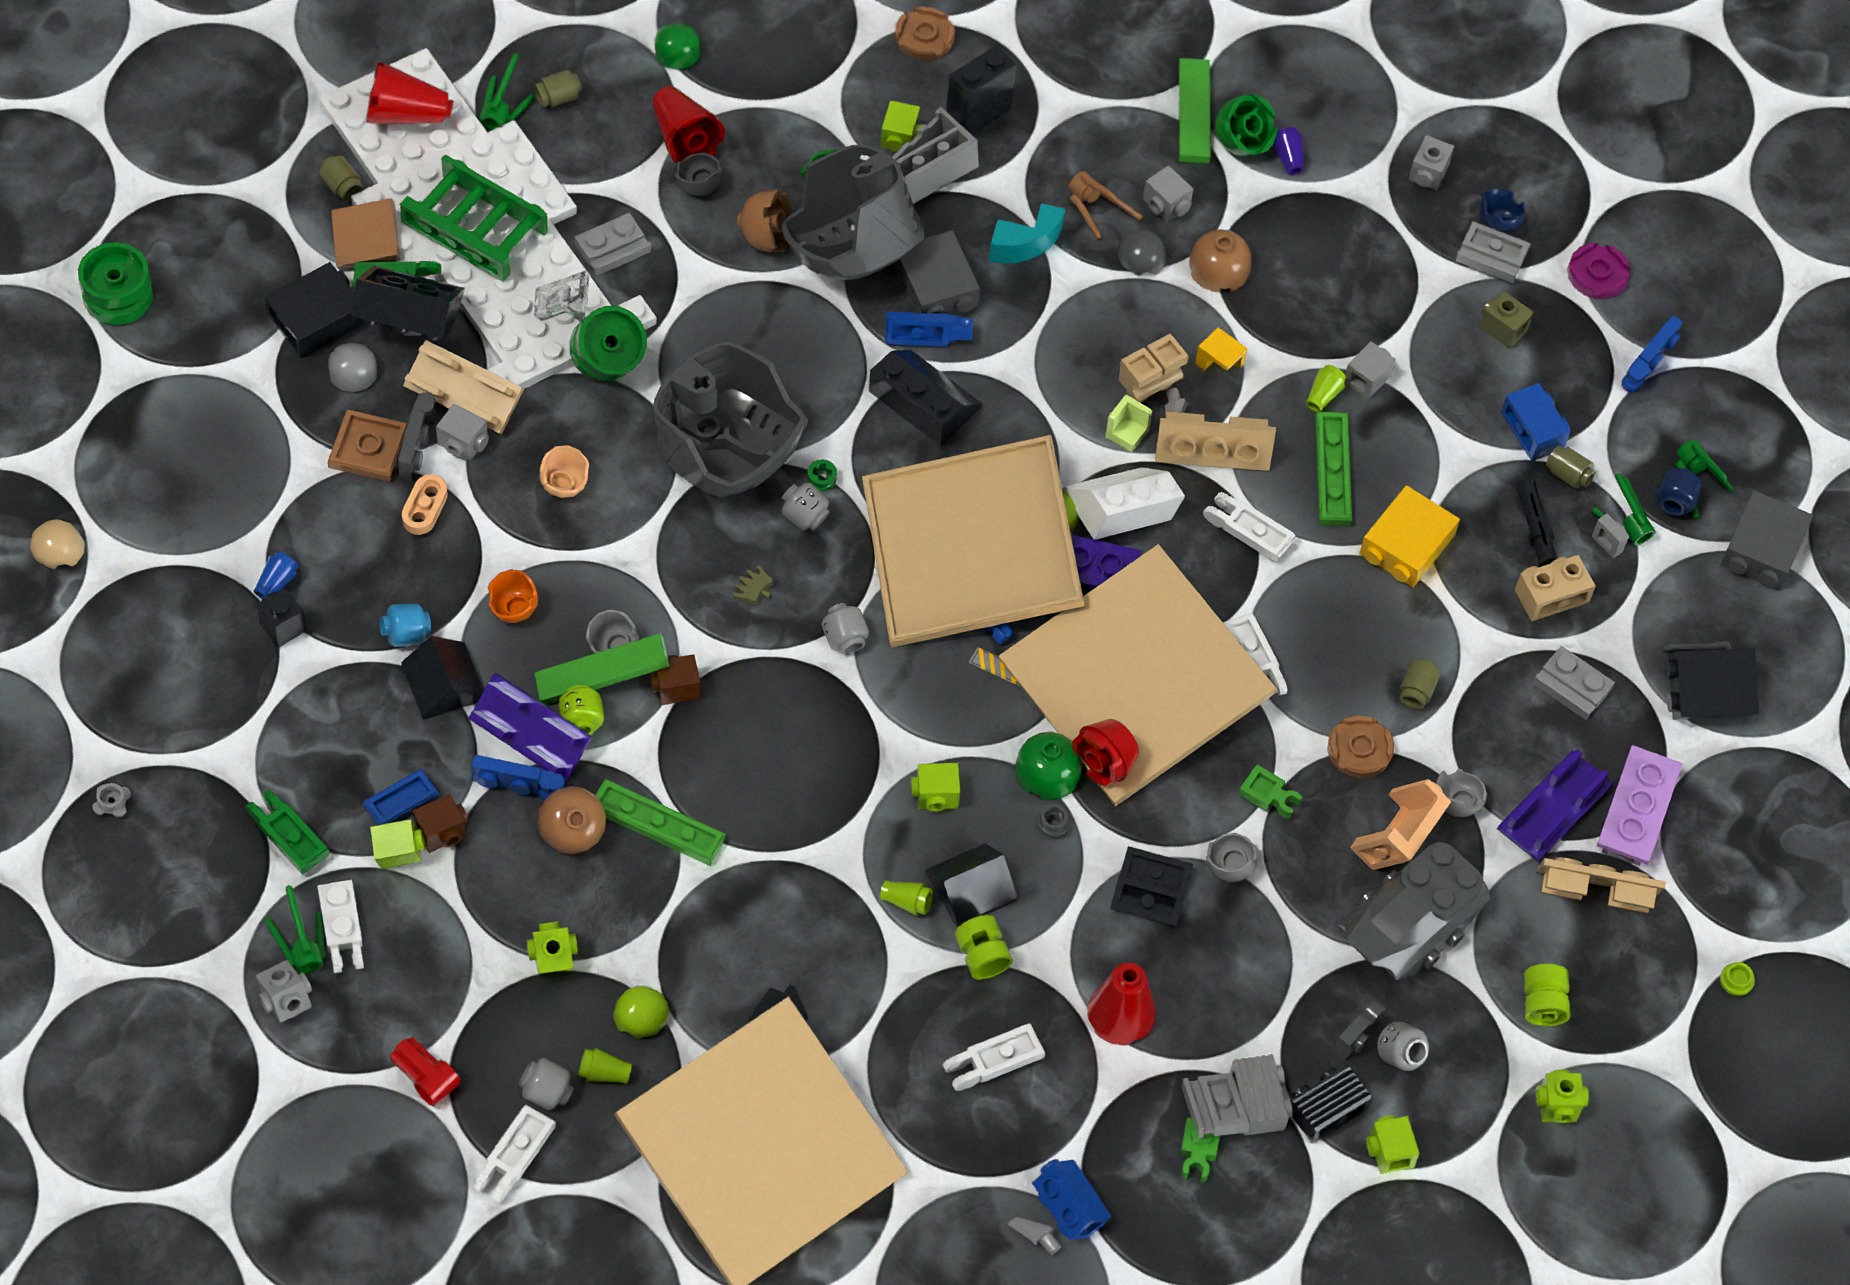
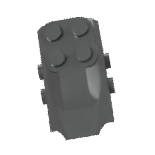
[1338,842,1491,980]

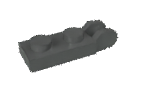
[398,392,436,482]

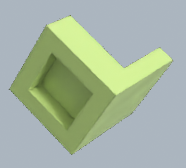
[1105,395,1152,453]

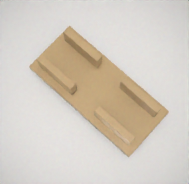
[403,340,524,435]
[1155,412,1276,471]
[1536,858,1666,914]

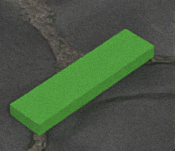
[1179,58,1210,163]
[1315,411,1352,527]
[534,633,670,705]
[596,779,726,866]

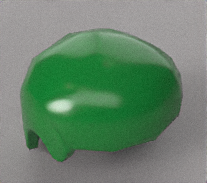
[655,23,700,69]

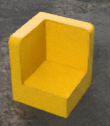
[1195,327,1248,371]

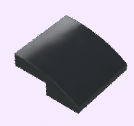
[1110,846,1193,927]

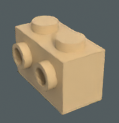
[1515,555,1596,622]

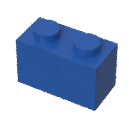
[1501,383,1570,462]

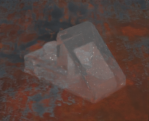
[534,271,589,321]

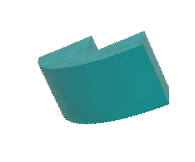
[989,203,1066,264]

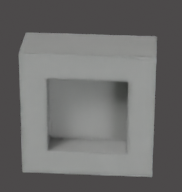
[1592,513,1629,559]

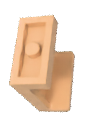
[1350,779,1451,870]

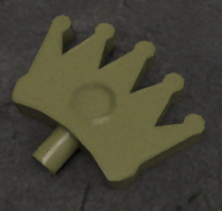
[733,565,773,605]

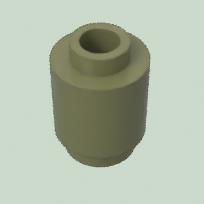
[534,69,582,108]
[319,156,363,202]
[1546,445,1596,490]
[1399,658,1440,710]

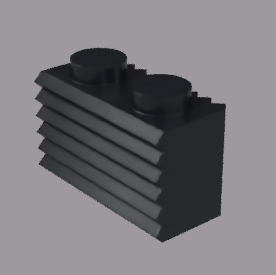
[1291,1065,1372,1143]

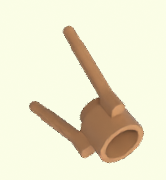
[1069,171,1143,240]

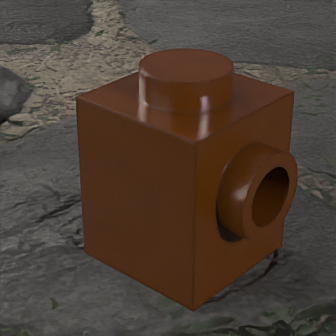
[649,654,700,705]
[413,794,469,853]

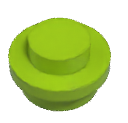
[1720,962,1755,996]

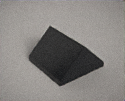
[401,636,484,720]
[925,843,1017,927]

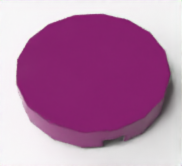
[1567,243,1630,299]

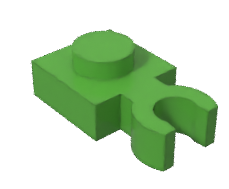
[1238,765,1303,819]
[1180,1118,1220,1183]

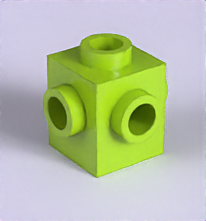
[526,921,578,974]
[1536,1069,1588,1123]

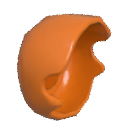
[488,569,538,623]

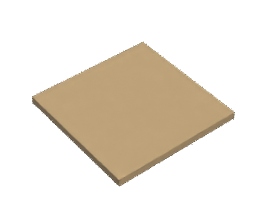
[862,435,1085,648]
[999,544,1277,807]
[614,997,908,1285]

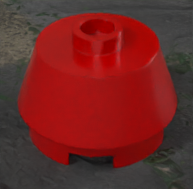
[1072,719,1139,786]

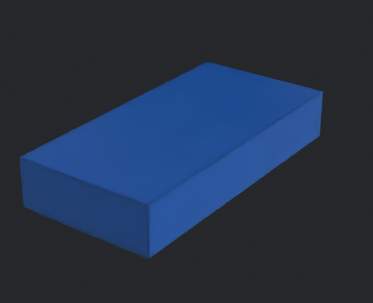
[363,769,440,825]

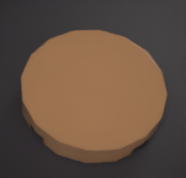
[895,7,955,61]
[1327,715,1394,779]

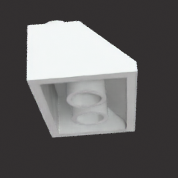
[1062,467,1185,540]

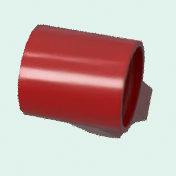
[390,1037,461,1107]

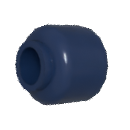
[1656,468,1702,516]

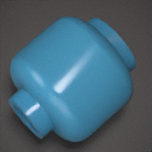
[380,603,431,647]

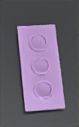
[1597,745,1683,866]

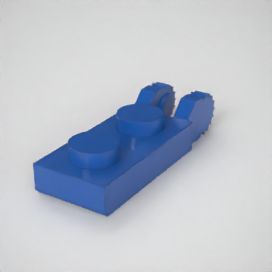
[1621,316,1683,393]
[472,755,565,801]

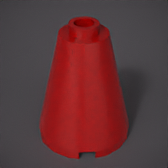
[366,62,454,124]
[652,86,725,163]
[1087,963,1156,1046]

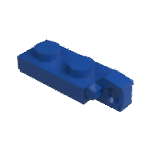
[885,312,973,347]

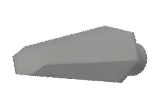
[1164,388,1188,415]
[1007,1217,1062,1255]

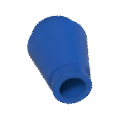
[253,551,299,599]

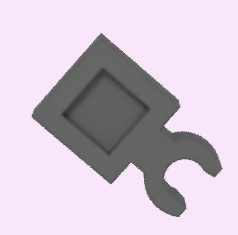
[1334,1000,1385,1060]

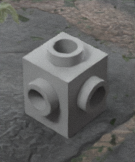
[255,960,312,1023]

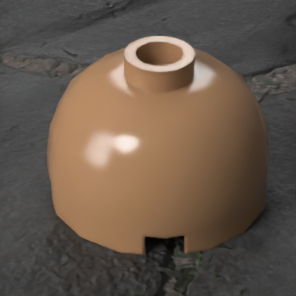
[737,190,792,252]
[1189,229,1251,292]
[537,786,606,855]

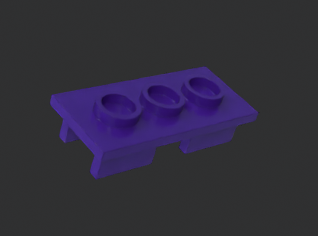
[1071,535,1141,592]
[468,673,593,782]
[1497,749,1614,862]

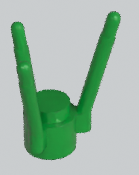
[479,53,534,131]
[1675,440,1734,519]
[1592,473,1656,546]
[265,885,327,974]

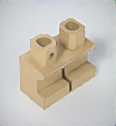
[1119,334,1189,403]

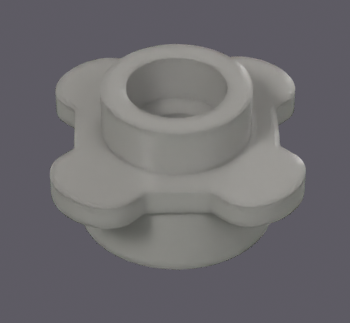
[93,783,131,818]

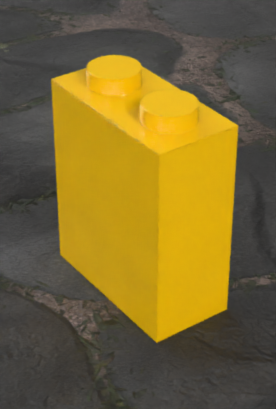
[1359,485,1460,588]

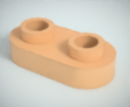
[402,474,448,535]

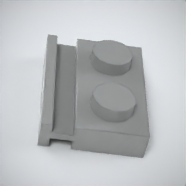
[574,212,651,277]
[1456,221,1531,283]
[1532,646,1615,720]
[1182,1073,1249,1138]

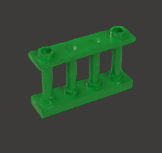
[400,154,548,282]

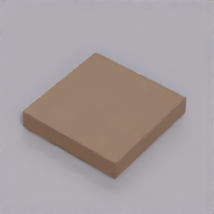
[331,198,400,271]
[328,409,408,482]

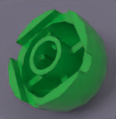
[1215,94,1277,156]
[1015,732,1082,801]

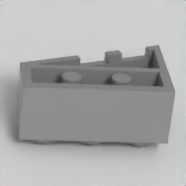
[892,106,979,204]

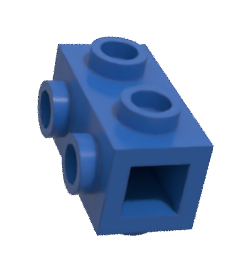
[1032,1159,1112,1241]

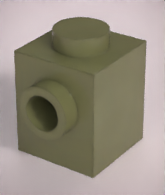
[1480,291,1534,349]

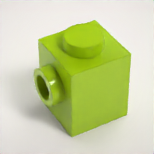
[880,100,922,152]
[910,763,960,812]
[370,819,425,869]
[1366,1115,1419,1174]

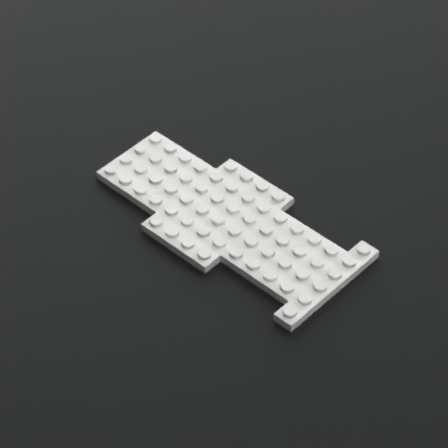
[319,48,656,389]

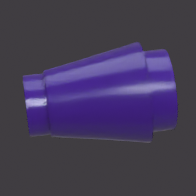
[1273,127,1305,175]

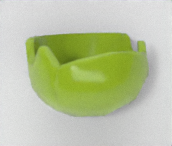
[613,986,670,1039]

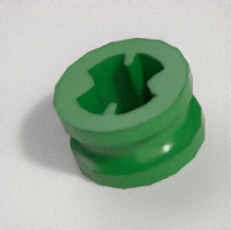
[808,459,837,491]

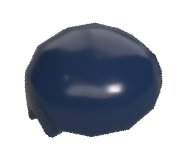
[1479,188,1526,233]

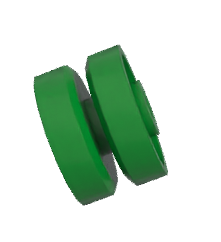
[78,242,153,325]
[569,306,647,382]

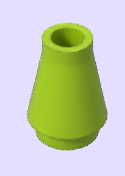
[1305,365,1346,412]
[880,880,933,916]
[578,1047,632,1084]

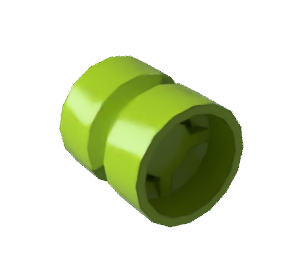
[954,915,1013,980]
[1524,964,1570,1027]

